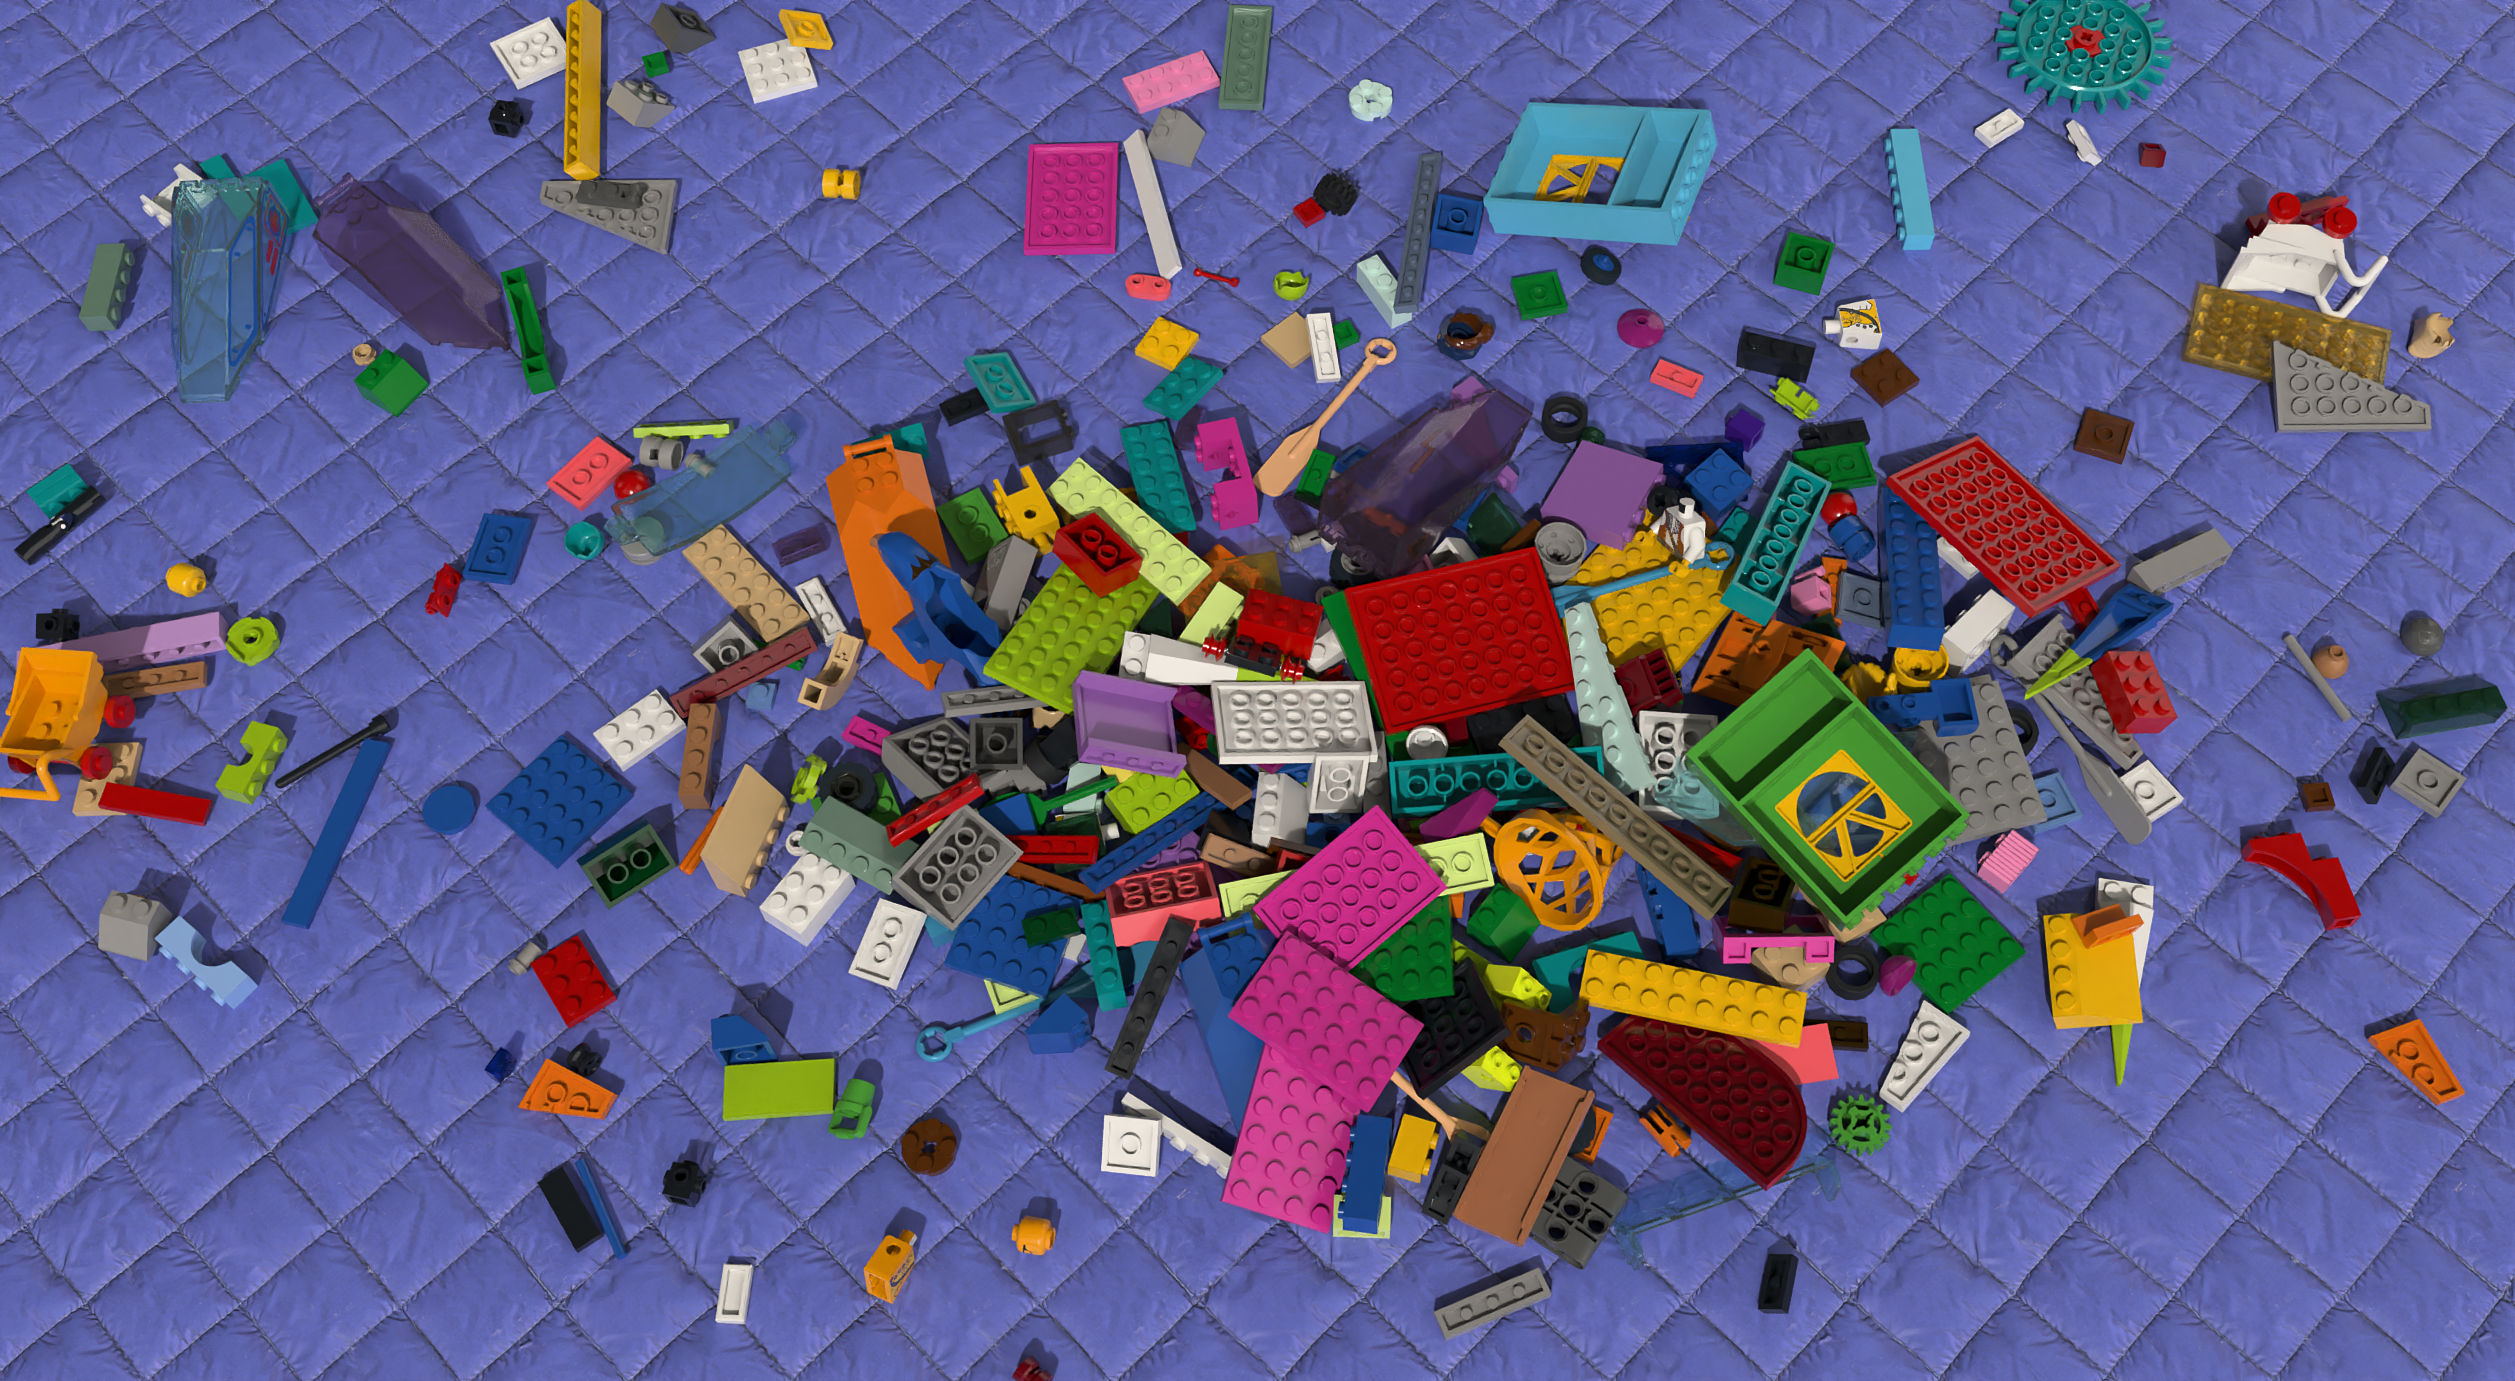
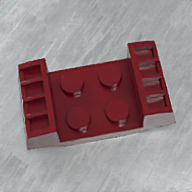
[1613,647,1684,716]

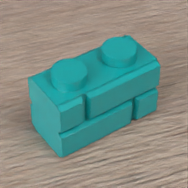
[26,464,88,519]

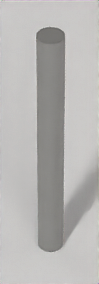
[2283,635,2353,722]

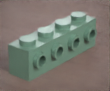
[79,243,135,331]

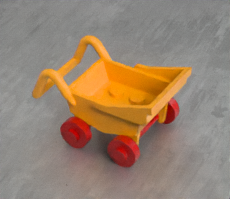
[0,647,136,801]

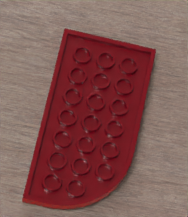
[1597,1014,1807,1191]

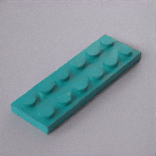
[1119,421,1196,534]

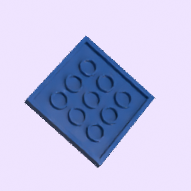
[485,735,633,869]
[944,875,1084,1000]

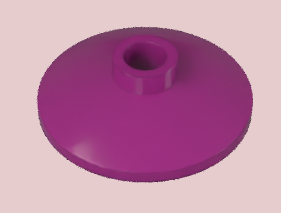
[1617,309,1664,348]

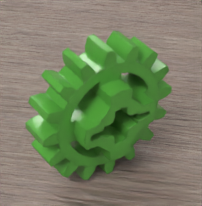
[1828,1094,1892,1157]

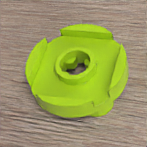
[226,617,280,666]
[790,753,827,805]

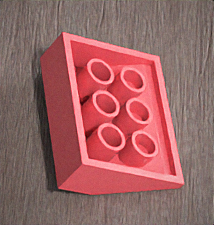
[1105,860,1223,947]

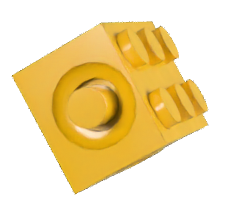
[992,465,1060,559]

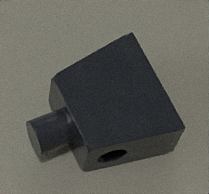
[1196,810,1253,851]

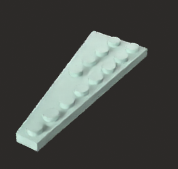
[1564,602,1657,796]

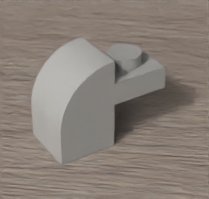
[987,761,1048,800]

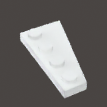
[1879,1000,1970,1113]

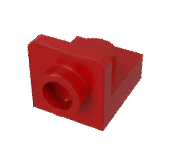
[1174,715,1209,752]

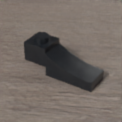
[1422,1129,1487,1225]

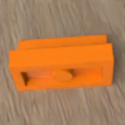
[2071,903,2144,949]

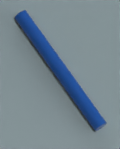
[575,1158,628,1260]

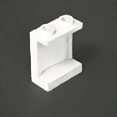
[139,163,218,231]

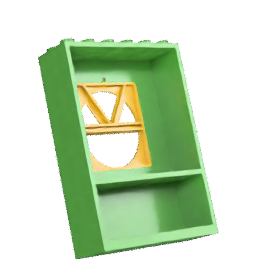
[1685,648,1970,932]

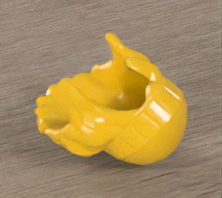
[1839,661,1898,708]

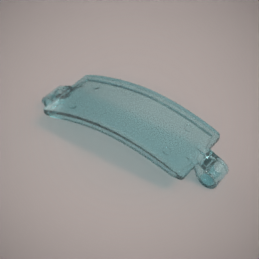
[603,419,797,556]

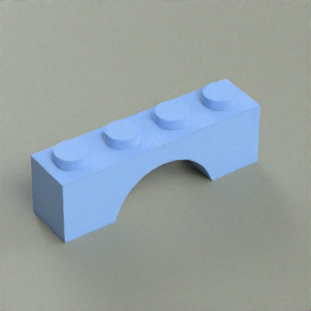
[154,915,258,1009]

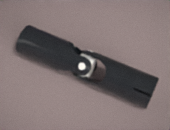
[14,485,106,566]

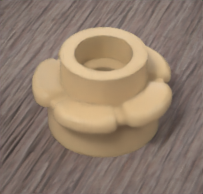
[353,344,376,366]

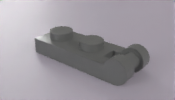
[575,180,643,210]

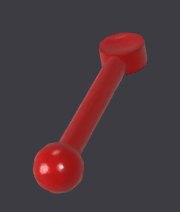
[1193,268,1239,287]

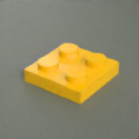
[778,9,833,50]
[1135,317,1199,371]

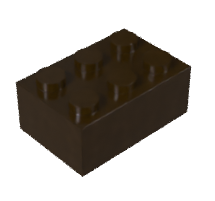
[1727,855,1799,933]

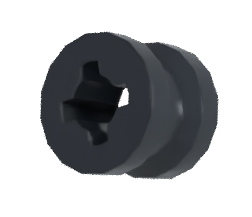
[567,1043,603,1078]

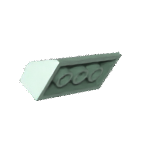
[798,795,921,895]

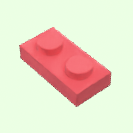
[1650,359,1704,399]

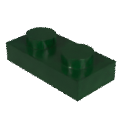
[1021,906,1081,948]

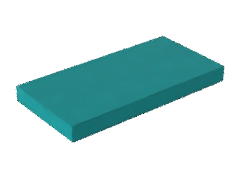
[242,159,319,239]

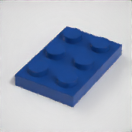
[462,513,533,585]

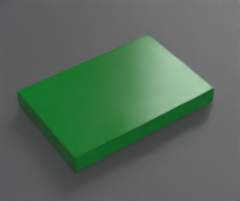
[1792,441,1877,493]

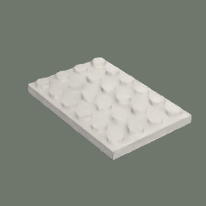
[1211,681,1378,764]

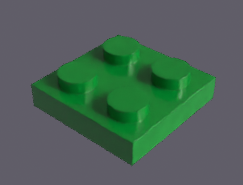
[1510,271,1568,321]

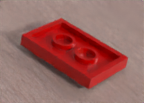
[530,935,617,1029]

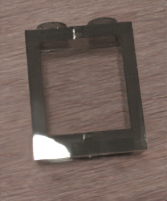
[1002,399,1076,467]

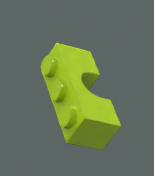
[215,721,288,805]

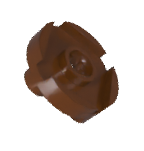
[901,1118,958,1176]

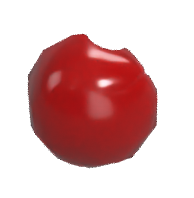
[613,469,653,505]
[1820,492,1858,527]

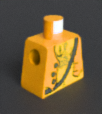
[863,1229,917,1304]

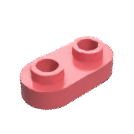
[1125,274,1171,301]

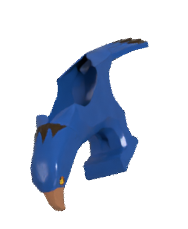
[870,531,1032,720]

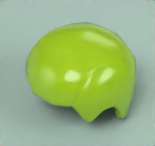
[1273,271,1309,301]

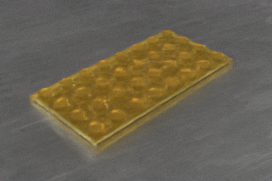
[2182,283,2393,385]

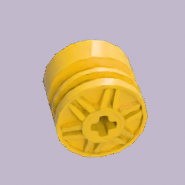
[1888,645,1949,695]

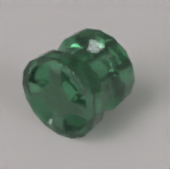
[1576,426,1606,448]

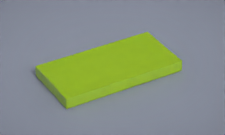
[722,1058,836,1121]

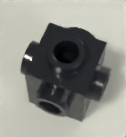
[488,100,525,138]
[36,609,80,644]
[662,1160,707,1208]

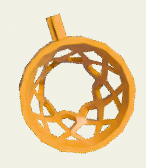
[1479,808,1624,931]

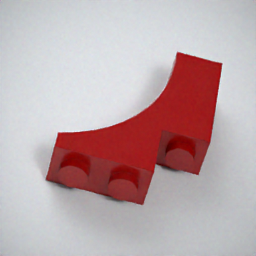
[2241,832,2362,930]

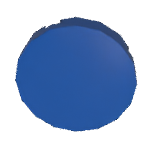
[422,785,477,835]

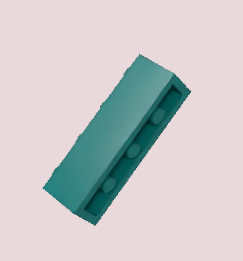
[1080,900,1128,1012]

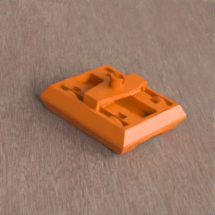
[1691,610,1846,707]

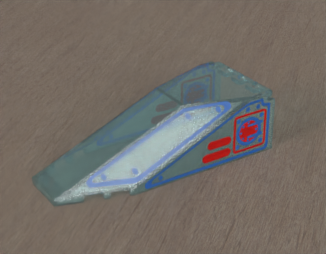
[171,177,291,404]

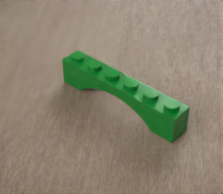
[500,266,556,395]

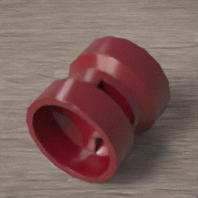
[1012,1356,1054,1381]

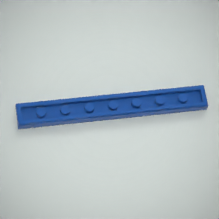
[281,738,391,929]
[1079,767,1258,895]

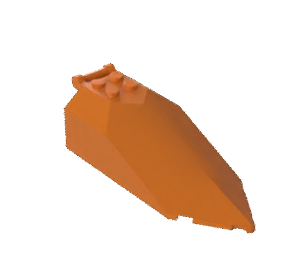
[825,434,951,691]

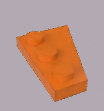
[2367,1019,2465,1106]
[518,1058,618,1120]

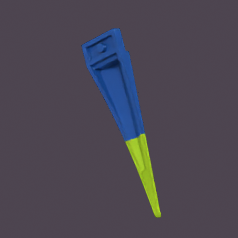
[2024,583,2174,700]

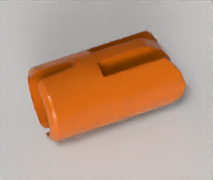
[1638,1103,1692,1158]

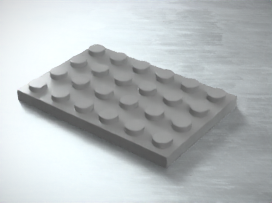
[1901,680,2047,848]

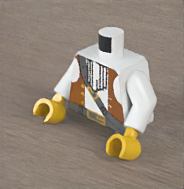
[1635,498,1706,578]

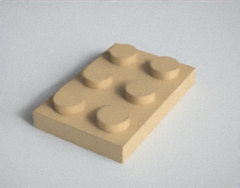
[72,742,143,816]

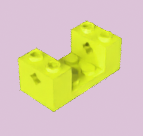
[1461,964,1552,1092]

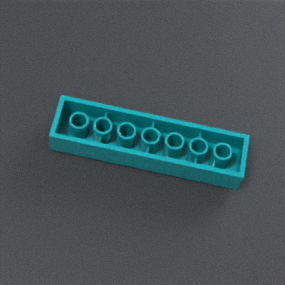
[1719,460,1832,626]
[1389,746,1604,819]

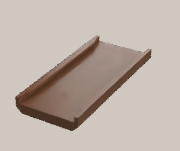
[1452,1065,1595,1247]

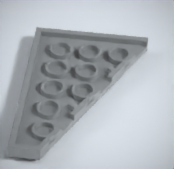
[539,180,678,254]
[2271,340,2432,433]
[2008,614,2143,771]

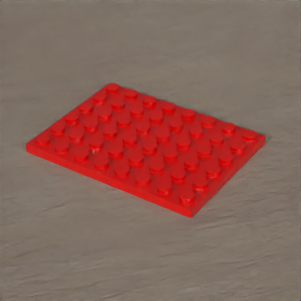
[1886,435,2121,618]
[1343,546,1575,736]

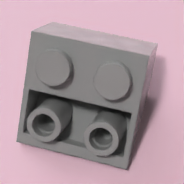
[606,80,675,128]

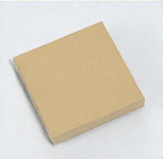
[1261,312,1311,369]

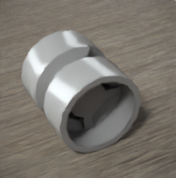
[639,435,684,471]

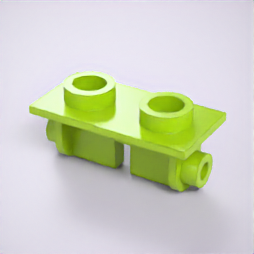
[1769,377,1820,420]

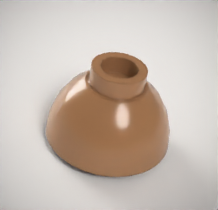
[2311,645,2349,679]

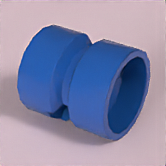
[1829,515,1876,563]

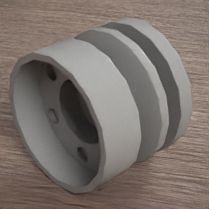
[1533,522,1587,588]

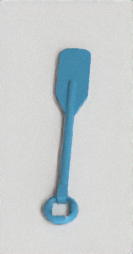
[1550,541,1736,619]
[915,940,1158,1062]

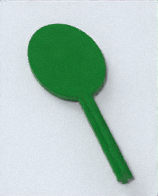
[981,775,1119,831]

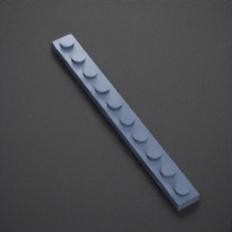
[1393,152,1443,314]

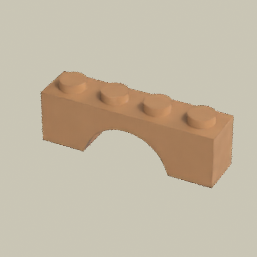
[678,704,722,809]

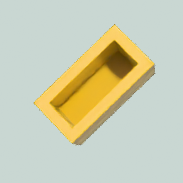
[1388,1114,1440,1184]

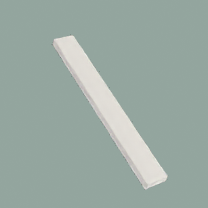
[1123,129,1182,280]

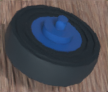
[1580,248,1622,286]

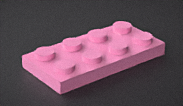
[1122,50,1220,114]

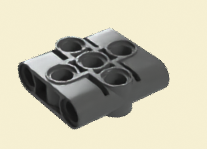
[1528,1156,1629,1270]

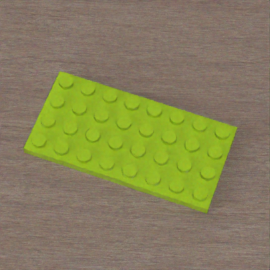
[983,562,1161,716]

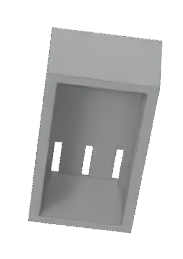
[972,535,1038,636]

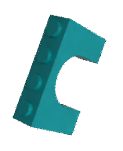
[1529,931,1645,1015]

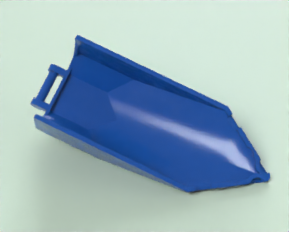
[1179,911,1279,1135]

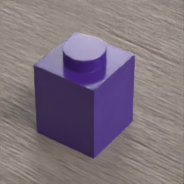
[1724,409,1766,452]

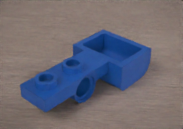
[1866,678,1979,737]

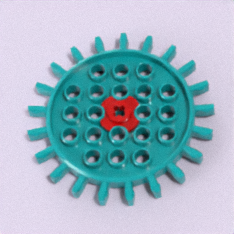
[1995,0,2173,115]

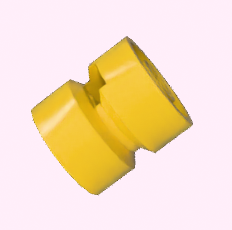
[822,168,860,200]

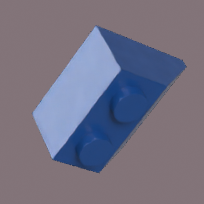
[1025,993,1092,1054]
[711,1014,779,1070]

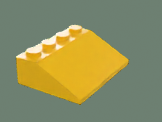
[2043,913,2143,1029]

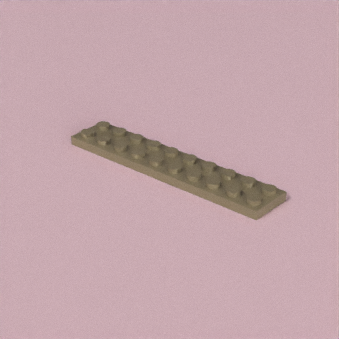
[1498,714,1735,921]

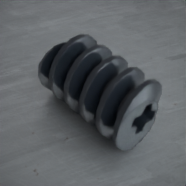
[1647,486,1697,517]

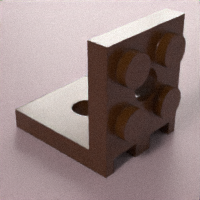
[1496,998,1591,1073]

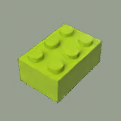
[1104,769,1200,839]

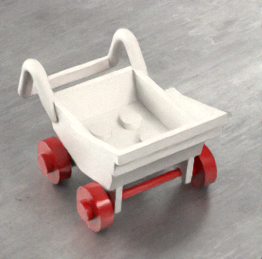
[2219,192,2388,321]

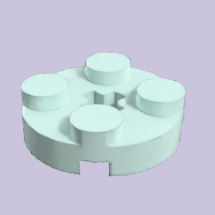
[1348,79,1393,121]

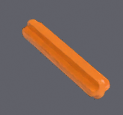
[679,806,723,875]

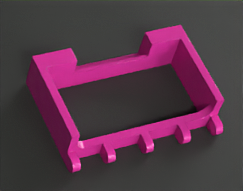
[1711,913,1835,964]

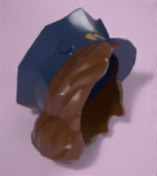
[1436,311,1494,361]

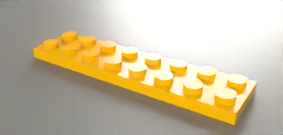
[1579,949,1807,1048]

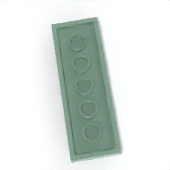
[1218,5,1272,111]

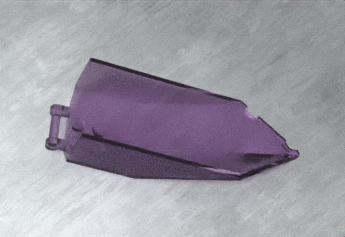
[312,172,511,351]

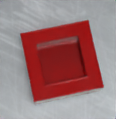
[1293,198,1325,228]

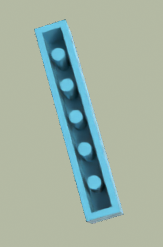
[1883,129,1935,250]

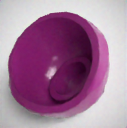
[1878,955,1917,997]

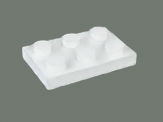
[593,690,687,772]
[848,898,927,990]

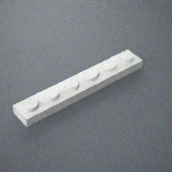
[1121,1092,1232,1179]

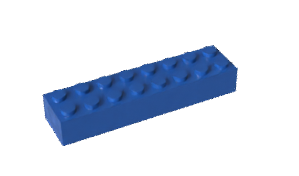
[1877,487,1945,651]

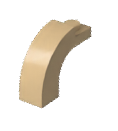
[797,631,864,710]

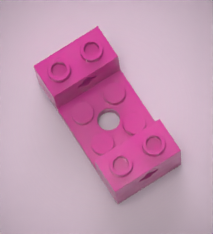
[1194,417,1258,531]

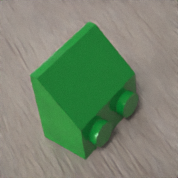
[353,349,429,418]
[1466,883,1541,964]

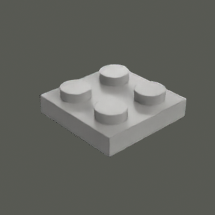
[2389,748,2467,819]

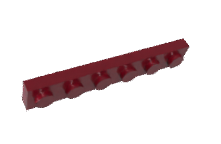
[669,626,818,719]

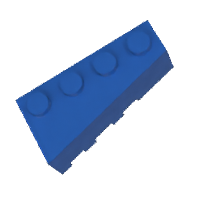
[1635,862,1701,964]
[1338,1114,1392,1234]

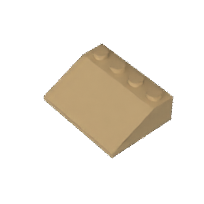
[700,764,790,897]

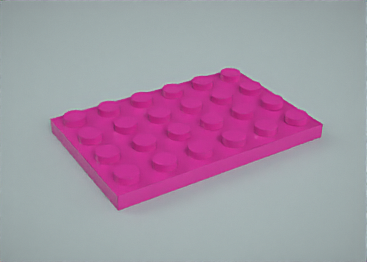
[1024,143,1119,256]
[1252,805,1448,972]
[1228,930,1424,1113]
[1220,1042,1361,1234]

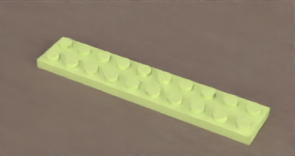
[1218,833,1495,938]

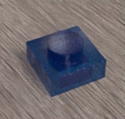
[484,1047,517,1084]

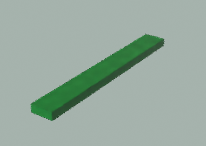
[1320,590,1413,761]

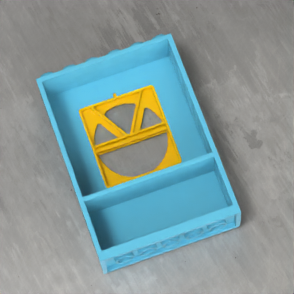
[1483,102,1718,246]

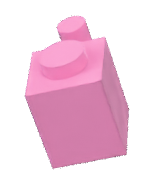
[1790,565,1832,617]

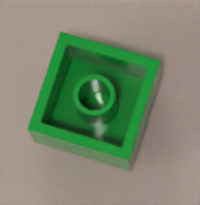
[1774,232,1835,296]

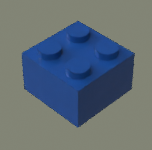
[1429,193,1483,255]
[1681,448,1755,523]

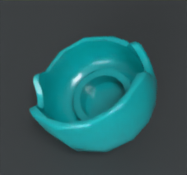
[564,521,605,561]

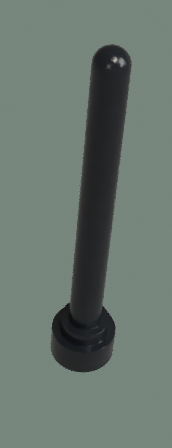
[275,713,392,789]

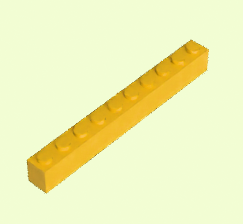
[564,0,601,181]

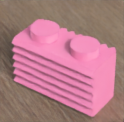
[1977,829,2040,893]

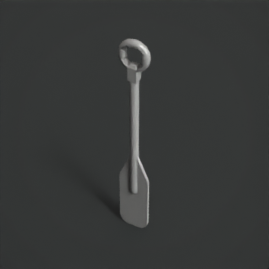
[1990,635,2152,845]

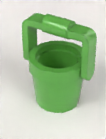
[828,1078,876,1140]

